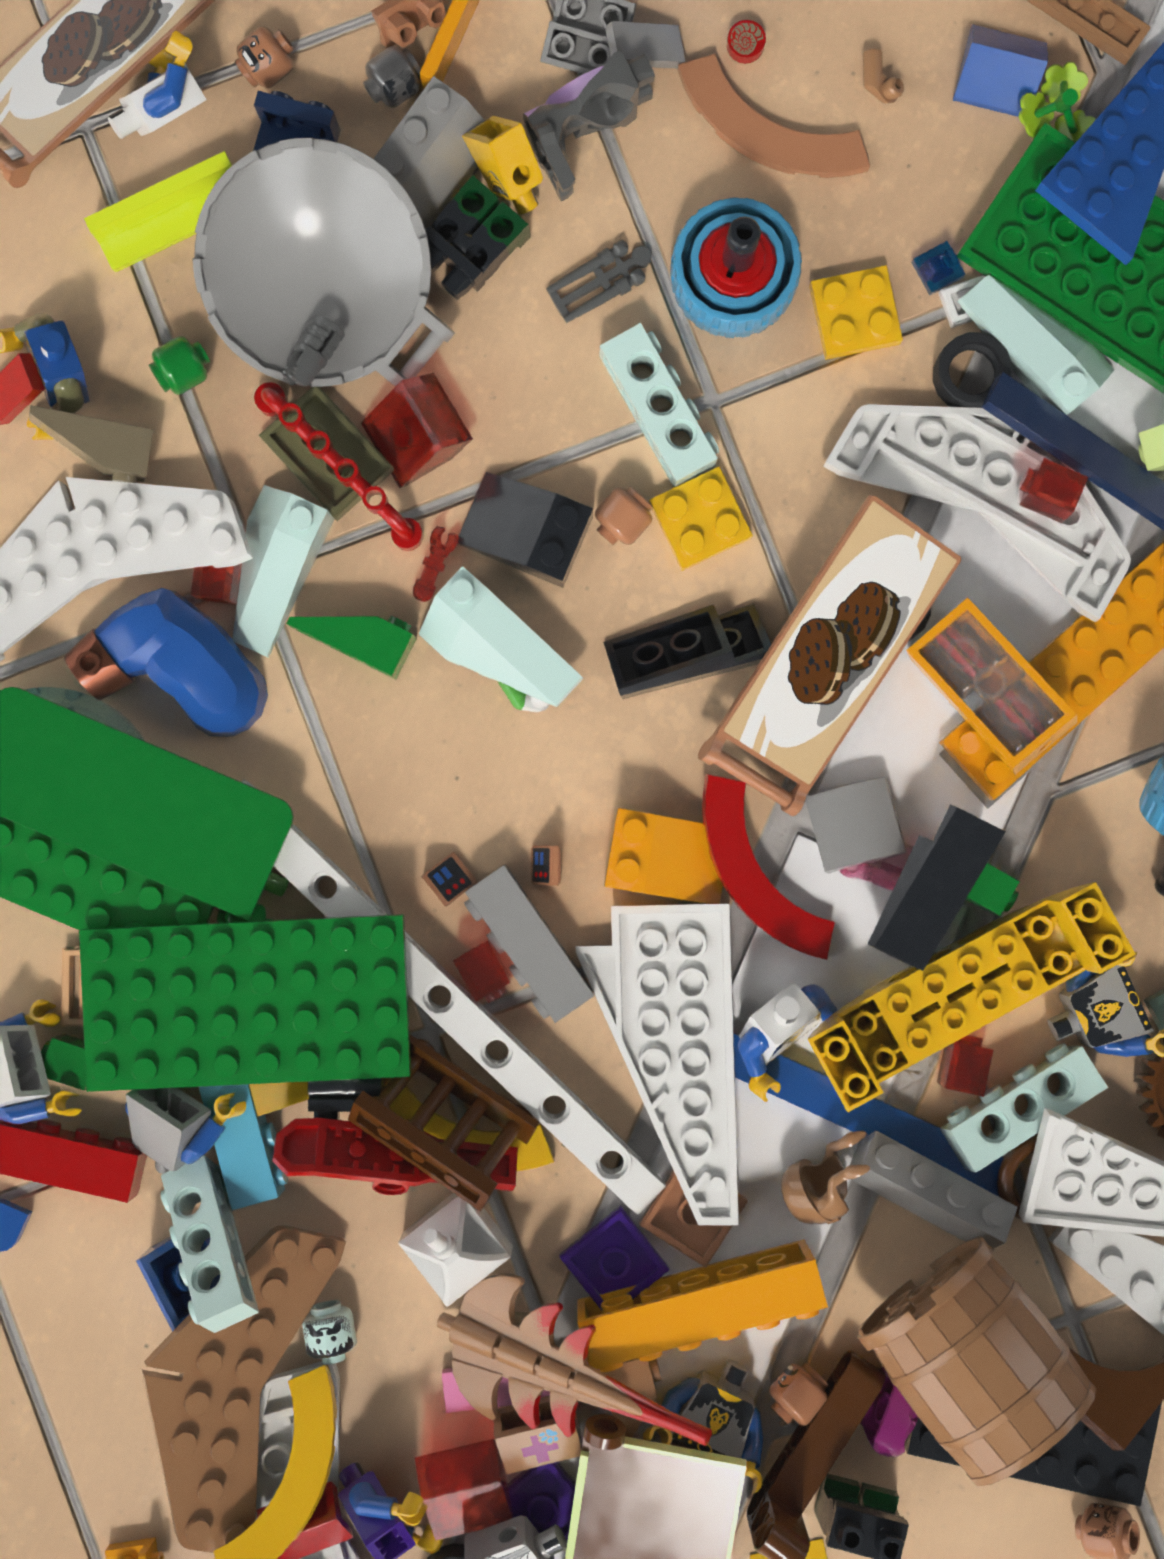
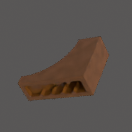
[1069,1348,1164,1451]

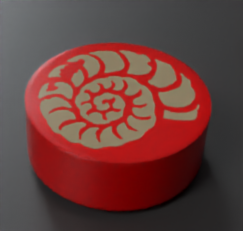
[726,20,766,64]

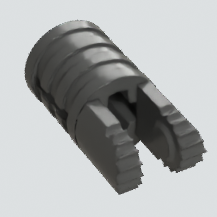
[282,315,345,386]

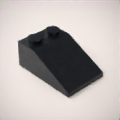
[456,472,593,588]

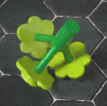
[1019,62,1096,142]

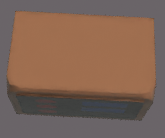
[531,846,561,886]
[421,852,478,907]

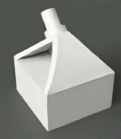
[398,1193,513,1307]

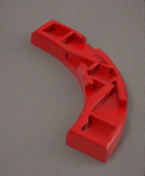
[702,774,835,960]

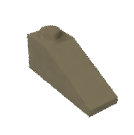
[29,405,153,483]

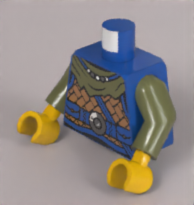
[0,313,90,440]

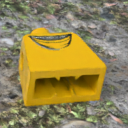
[462,116,543,214]

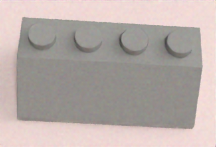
[374,76,485,230]

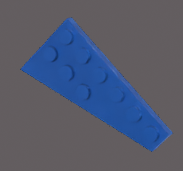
[1035,42,1164,265]

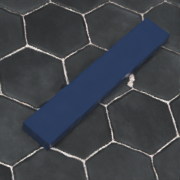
[981,372,1164,531]

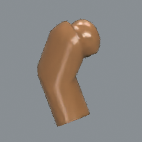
[863,49,904,104]

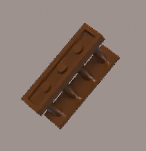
[348,1034,540,1212]

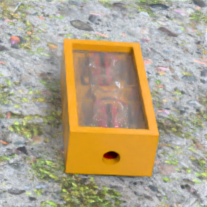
[906,597,1077,775]

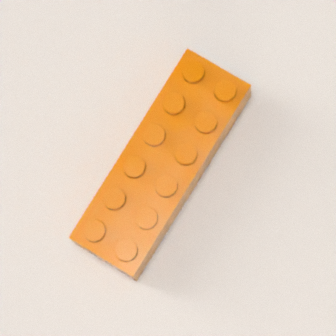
[577,1239,828,1372]

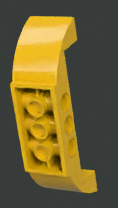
[808,882,1136,1112]

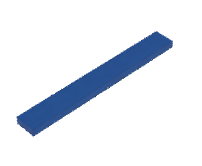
[734,1033,1004,1197]

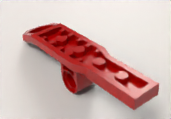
[272,1118,518,1196]

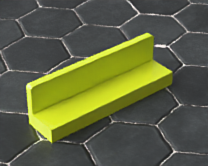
[84,151,232,272]

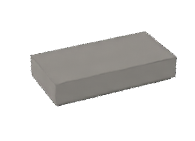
[605,21,685,69]

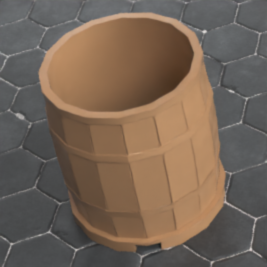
[857,1236,1096,1486]

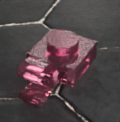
[839,862,903,891]

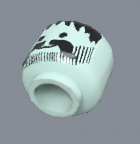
[302,1300,357,1365]

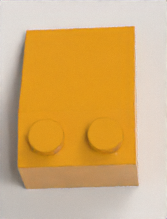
[604,808,723,904]

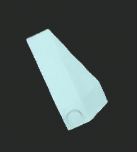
[957,274,1114,415]
[232,485,335,658]
[419,566,584,707]

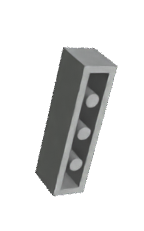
[464,864,594,1023]
[849,1131,1017,1248]

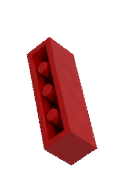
[0,1119,147,1203]

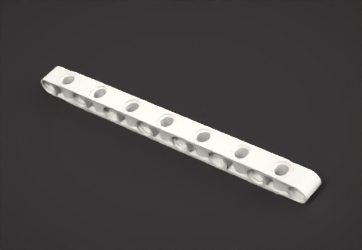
[242,780,666,1214]

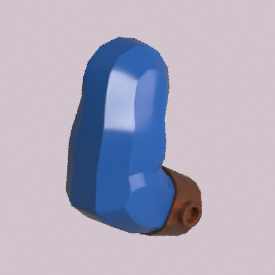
[64,588,268,737]

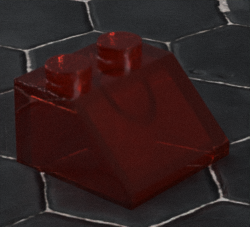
[361,373,473,488]
[414,1439,514,1541]

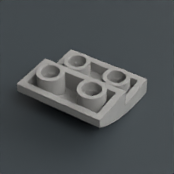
[540,0,636,74]
[805,777,908,873]

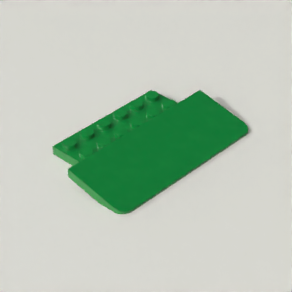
[0,687,294,930]

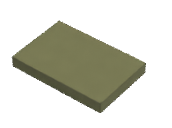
[259,387,394,521]

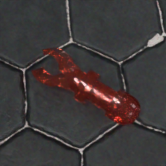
[412,526,459,602]

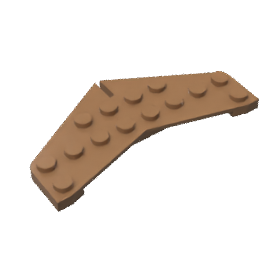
[142,1225,346,1553]

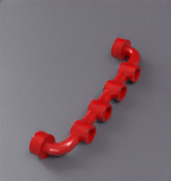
[254,382,423,551]

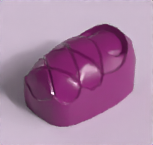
[860,1366,918,1457]

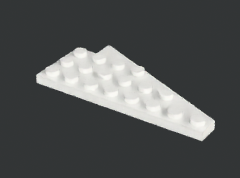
[575,904,739,1226]

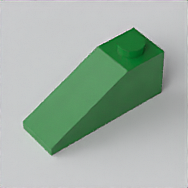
[286,615,417,680]

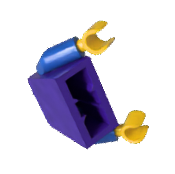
[338,1463,445,1559]

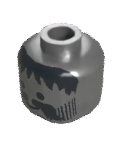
[363,46,421,108]

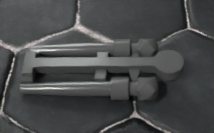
[546,240,651,323]

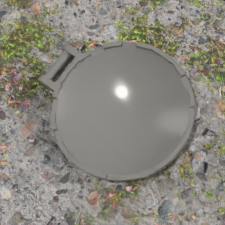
[193,138,455,394]

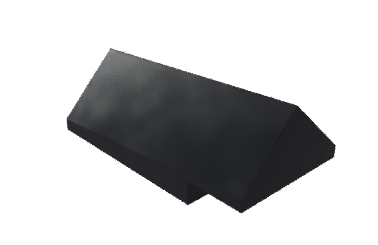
[603,603,771,699]
[868,804,1006,971]

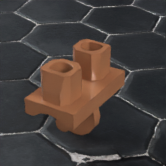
[371,0,446,48]

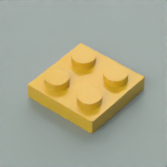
[809,265,903,360]
[649,467,753,571]

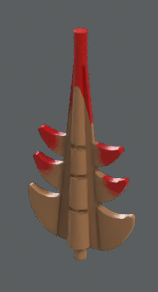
[437,1273,712,1446]

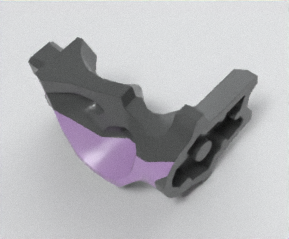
[523,51,655,202]

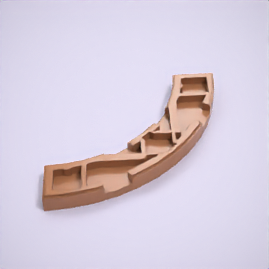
[677,54,870,178]

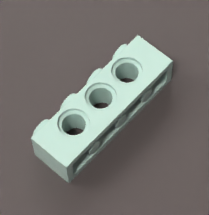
[599,323,719,488]
[940,1043,1108,1173]
[161,1155,259,1333]

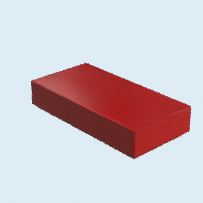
[0,353,45,425]

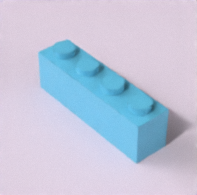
[199,1084,288,1211]

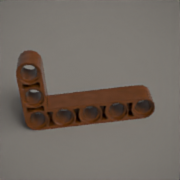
[746,1350,886,1559]

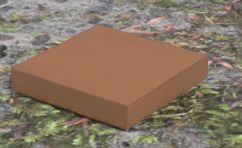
[639,1169,748,1268]

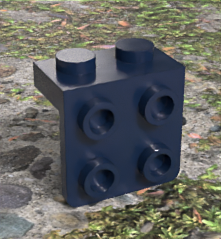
[253,90,341,151]

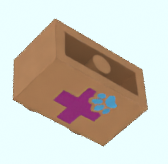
[493,1395,582,1475]

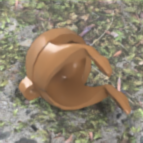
[781,1131,870,1224]

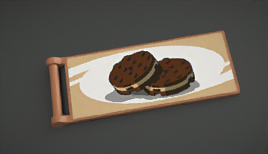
[0,0,215,188]
[698,495,961,816]

